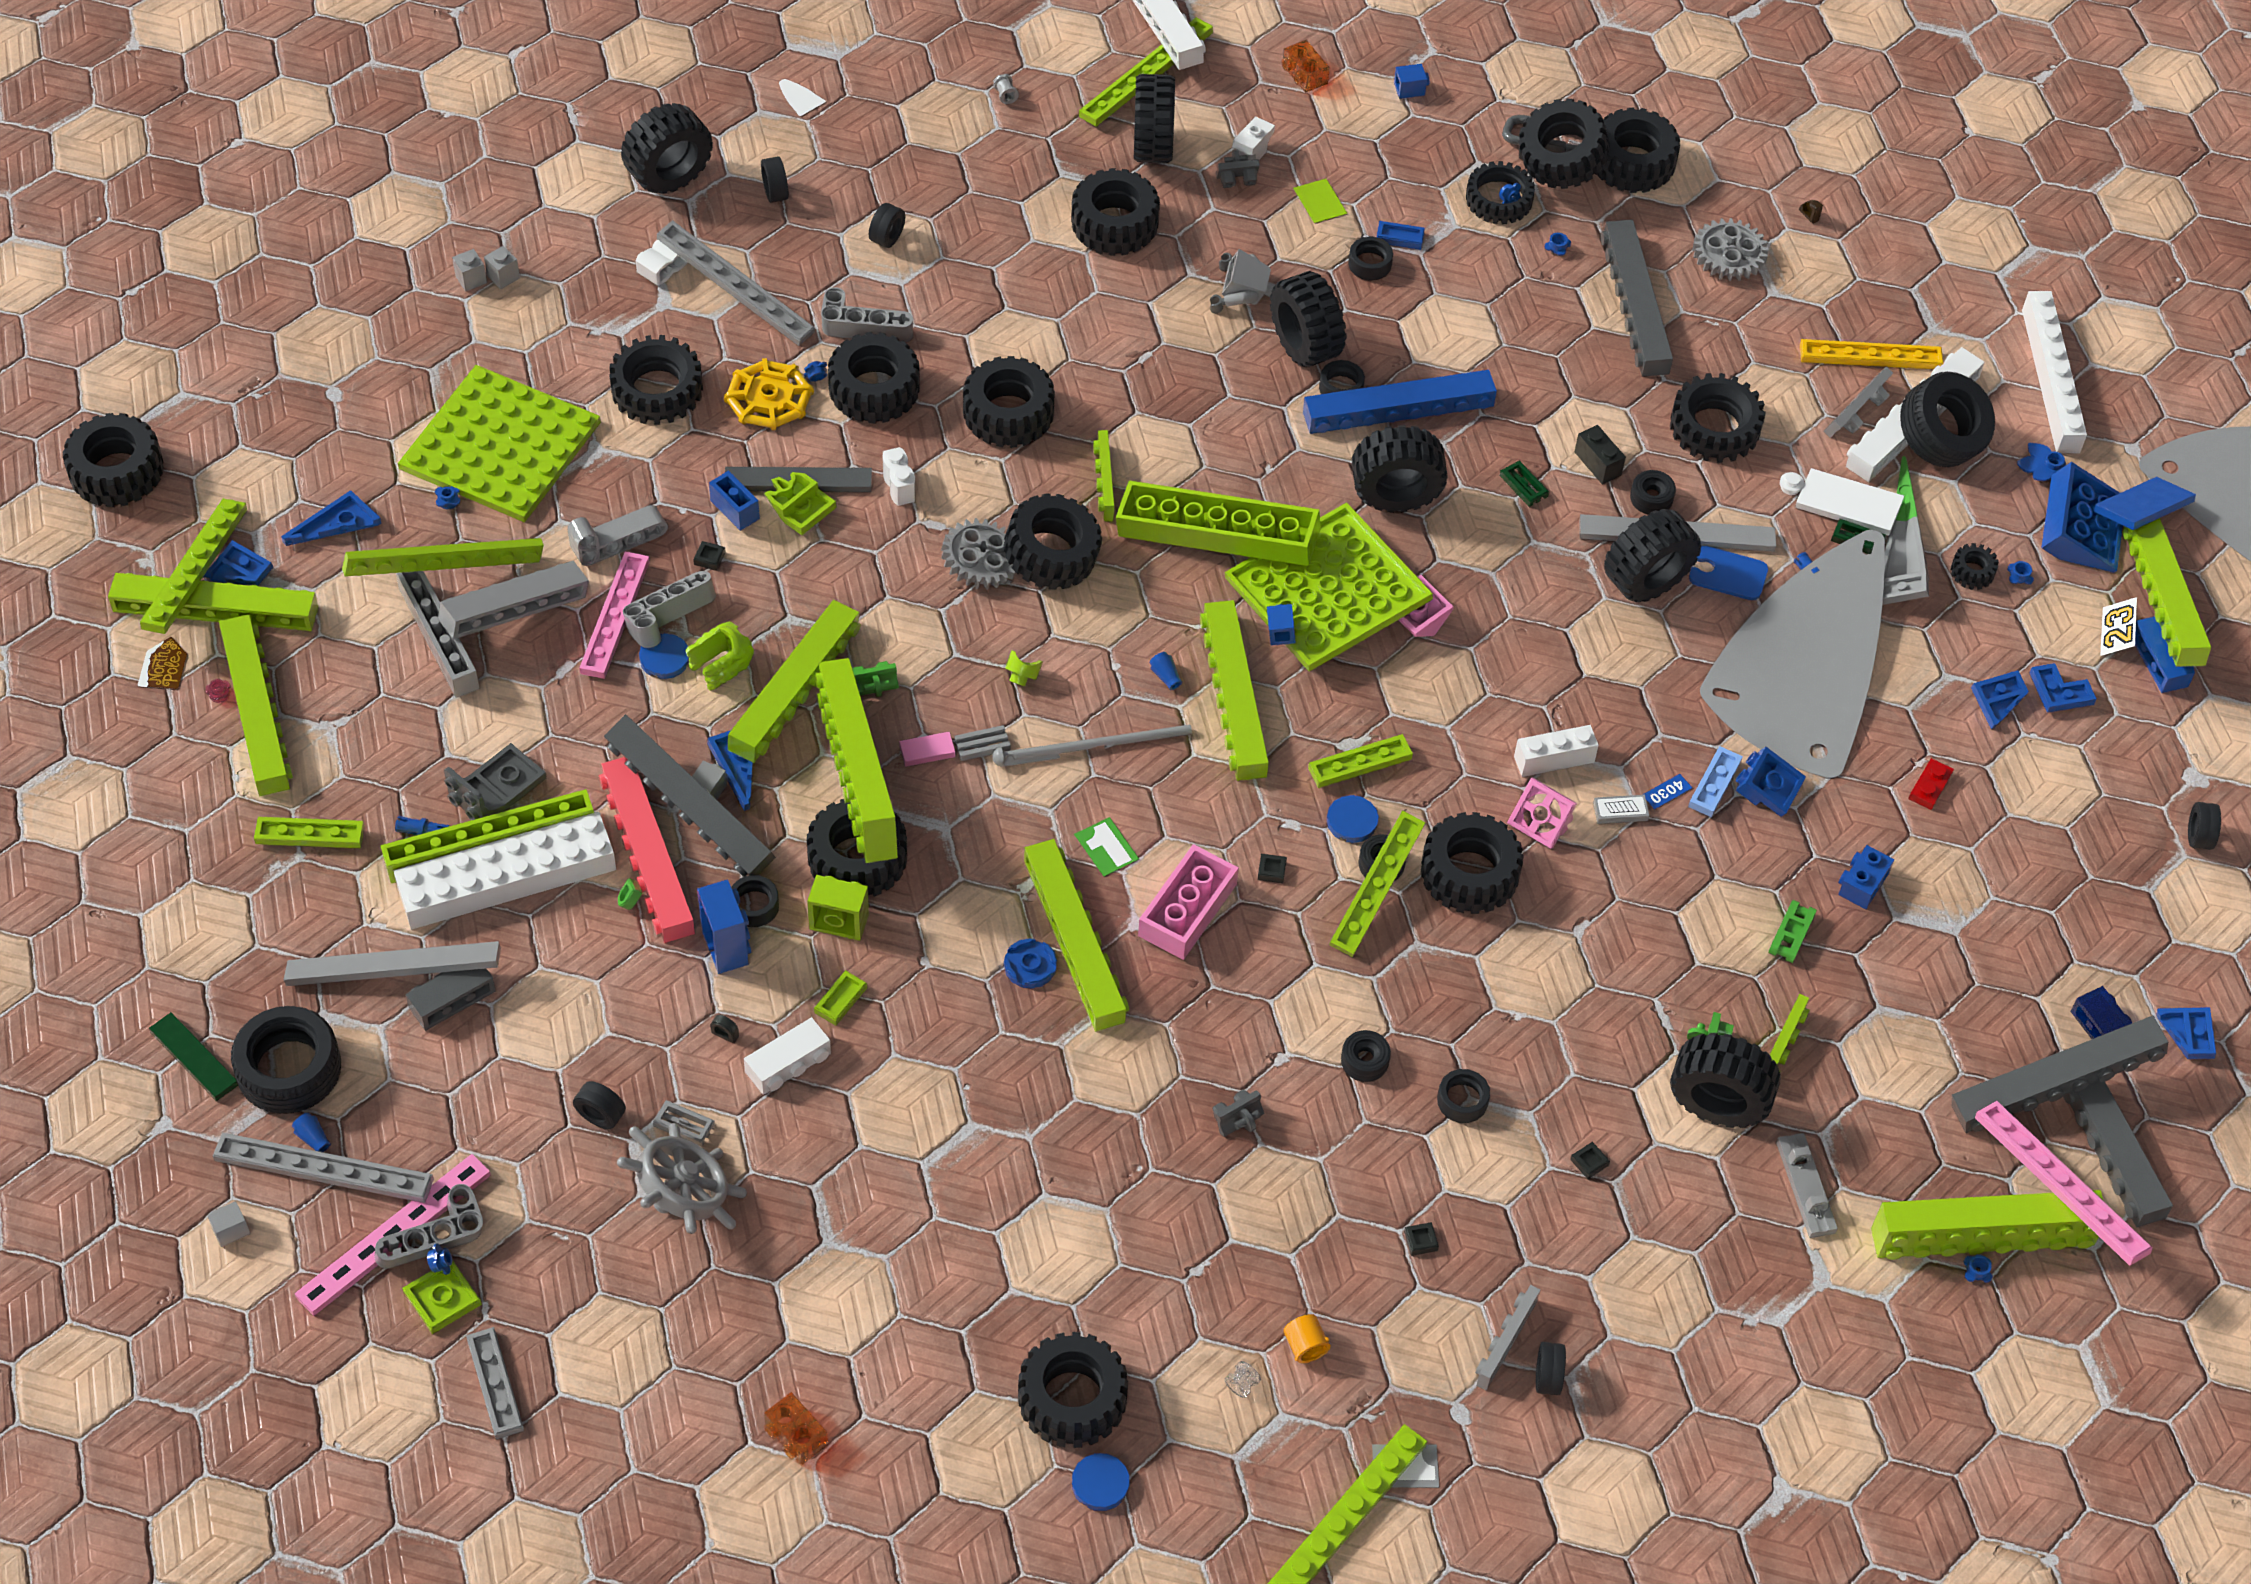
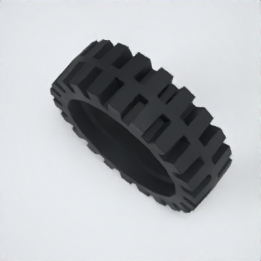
[1466,161,1535,224]

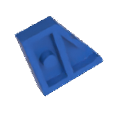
[203,540,273,586]
[1971,670,2029,729]
[2156,1007,2216,1059]

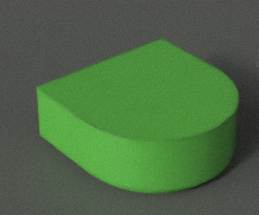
[618,878,643,910]

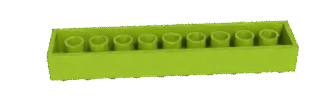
[815,658,898,863]

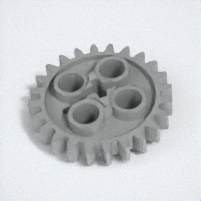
[1692,218,1769,281]
[941,518,1016,590]

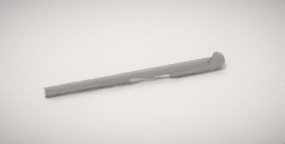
[992,725,1192,767]

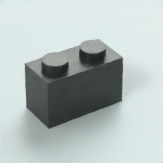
[1574,425,1626,484]

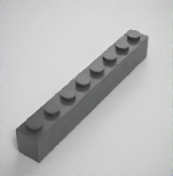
[1601,220,1673,377]
[604,714,776,877]
[1951,1015,2169,1133]

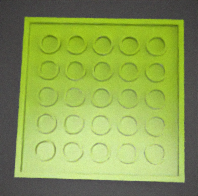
[398,365,601,523]
[1225,502,1433,672]

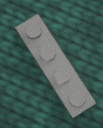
[1475,1285,1540,1391]

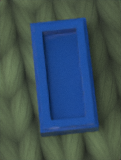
[1377,221,1425,250]

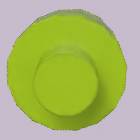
[1005,650,1043,686]

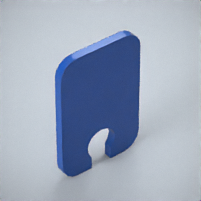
[1689,546,1768,600]

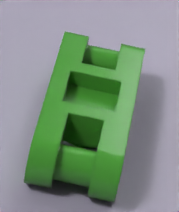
[1768,900,1817,963]

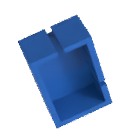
[697,879,752,974]

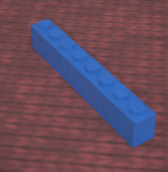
[1303,370,1497,434]

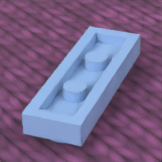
[1688,746,1743,817]

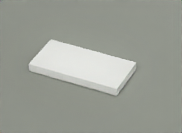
[1795,468,1904,536]

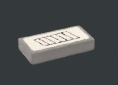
[1593,795,1649,824]

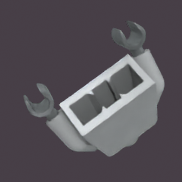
[1210,249,1276,314]

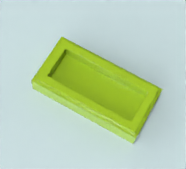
[814,970,867,1026]

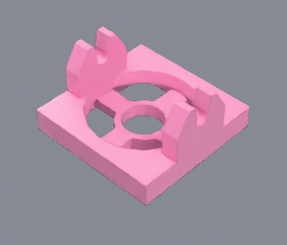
[1507,778,1577,849]

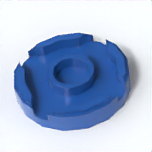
[639,633,689,679]
[1326,795,1379,843]
[1004,938,1057,989]
[1072,1453,1129,1511]

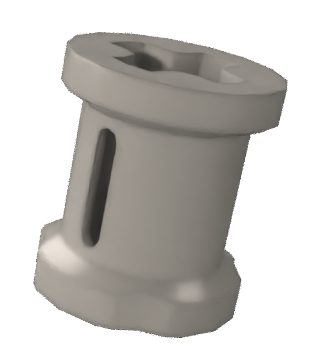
[993,74,1019,104]

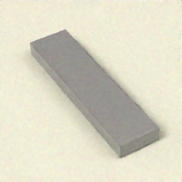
[466,1327,524,1440]

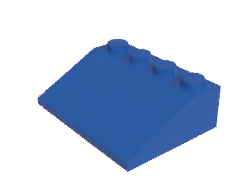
[2041,462,2123,573]

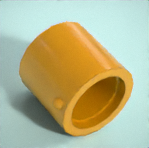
[1283,1314,1331,1363]

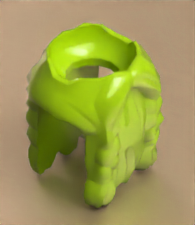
[685,621,754,691]

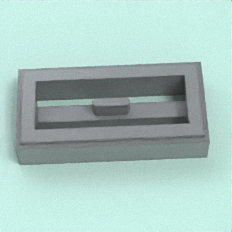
[954,725,1011,761]
[653,1100,715,1147]

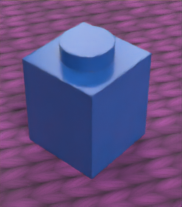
[1394,64,1430,99]
[1267,604,1296,646]

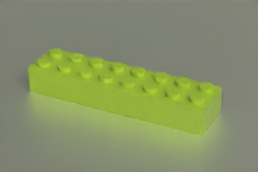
[1116,481,1321,566]
[1871,1190,2103,1260]

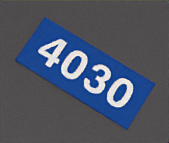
[1643,774,1692,809]

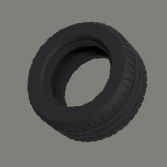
[231,1006,341,1114]

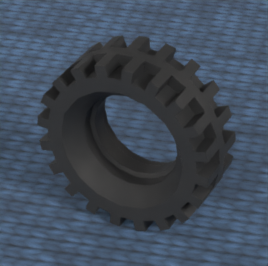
[609,335,703,425]
[1670,373,1766,463]

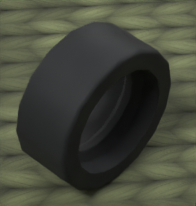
[761,156,789,203]
[1348,236,1393,281]
[1319,360,1365,394]
[731,875,779,927]
[1437,1069,1490,1123]

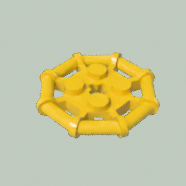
[724,358,814,431]

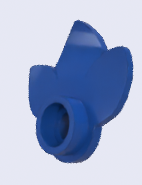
[2017,443,2066,481]

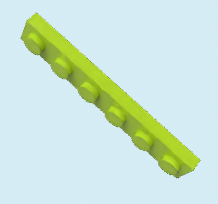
[1329,810,1426,957]

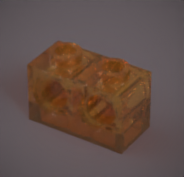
[1281,40,1330,93]
[764,1392,829,1465]

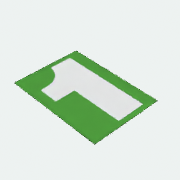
[1074,817,1139,876]

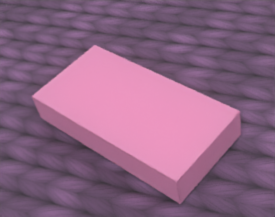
[899,732,955,767]

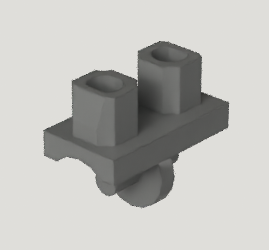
[1216,149,1260,188]
[1212,1089,1264,1137]

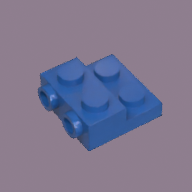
[1736,747,1806,817]

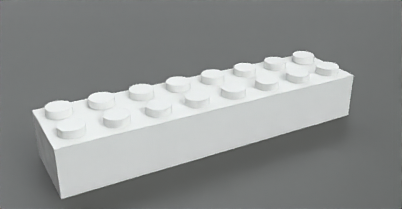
[393,811,616,930]

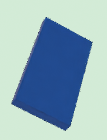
[2094,477,2196,530]

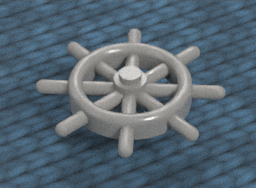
[617,1123,747,1234]

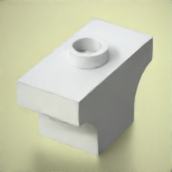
[1232,116,1275,160]

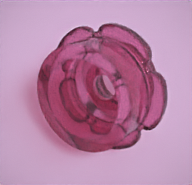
[205,679,231,703]

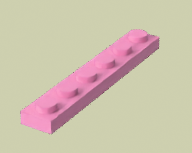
[579,552,649,679]

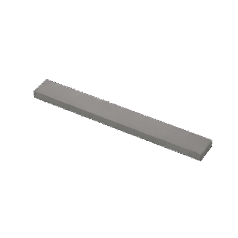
[656,220,815,346]
[1579,514,1776,552]
[284,941,501,986]
[213,1132,434,1203]

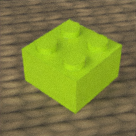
[807,875,869,941]

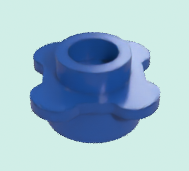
[1499,183,1521,204]
[1544,232,1571,256]
[804,361,827,382]
[435,486,461,509]
[2007,561,2034,585]
[427,1243,452,1275]
[1964,1255,1993,1283]

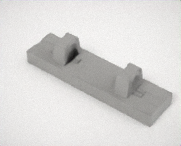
[1824,367,1893,437]
[1776,1133,1838,1238]

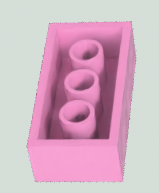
[1138,844,1239,960]

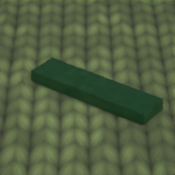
[149,1012,239,1102]

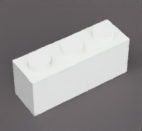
[1514,725,1599,777]
[744,1017,831,1095]

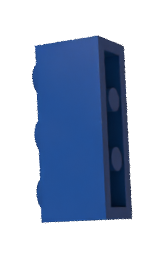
[2135,616,2195,693]

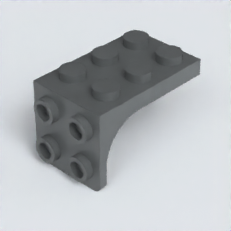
[444,743,547,820]

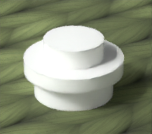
[1780,472,1804,495]

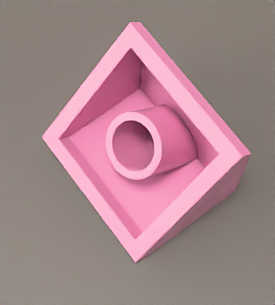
[1399,575,1453,637]

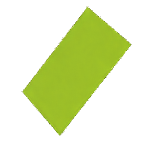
[1293,179,1347,223]

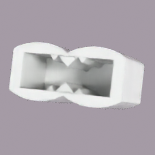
[636,240,688,285]
[883,447,915,506]

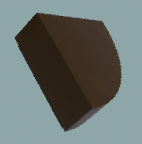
[1799,200,1823,224]

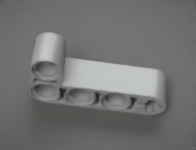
[821,287,913,343]
[567,505,668,566]
[623,571,716,648]
[374,1184,483,1269]

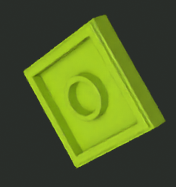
[402,1260,482,1334]

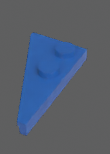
[281,490,382,546]
[707,730,753,811]

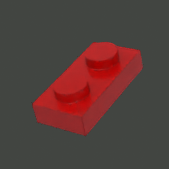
[1908,758,1954,810]

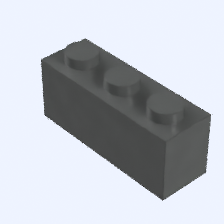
[406,969,496,1031]

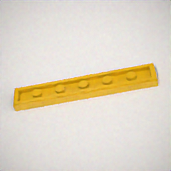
[1800,339,1943,369]

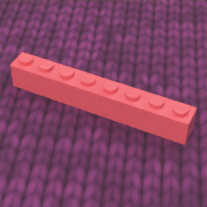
[599,757,695,943]

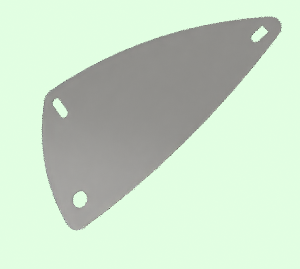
[2139,426,2251,561]
[1700,530,1885,778]

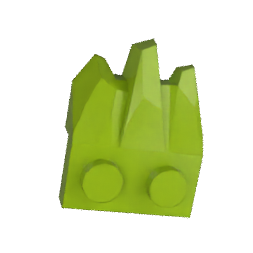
[764,472,837,535]

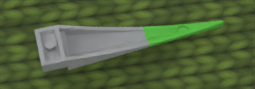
[1882,456,1930,605]

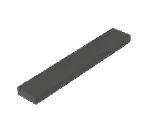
[725,467,872,492]

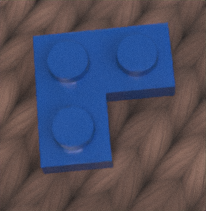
[2030,663,2096,713]

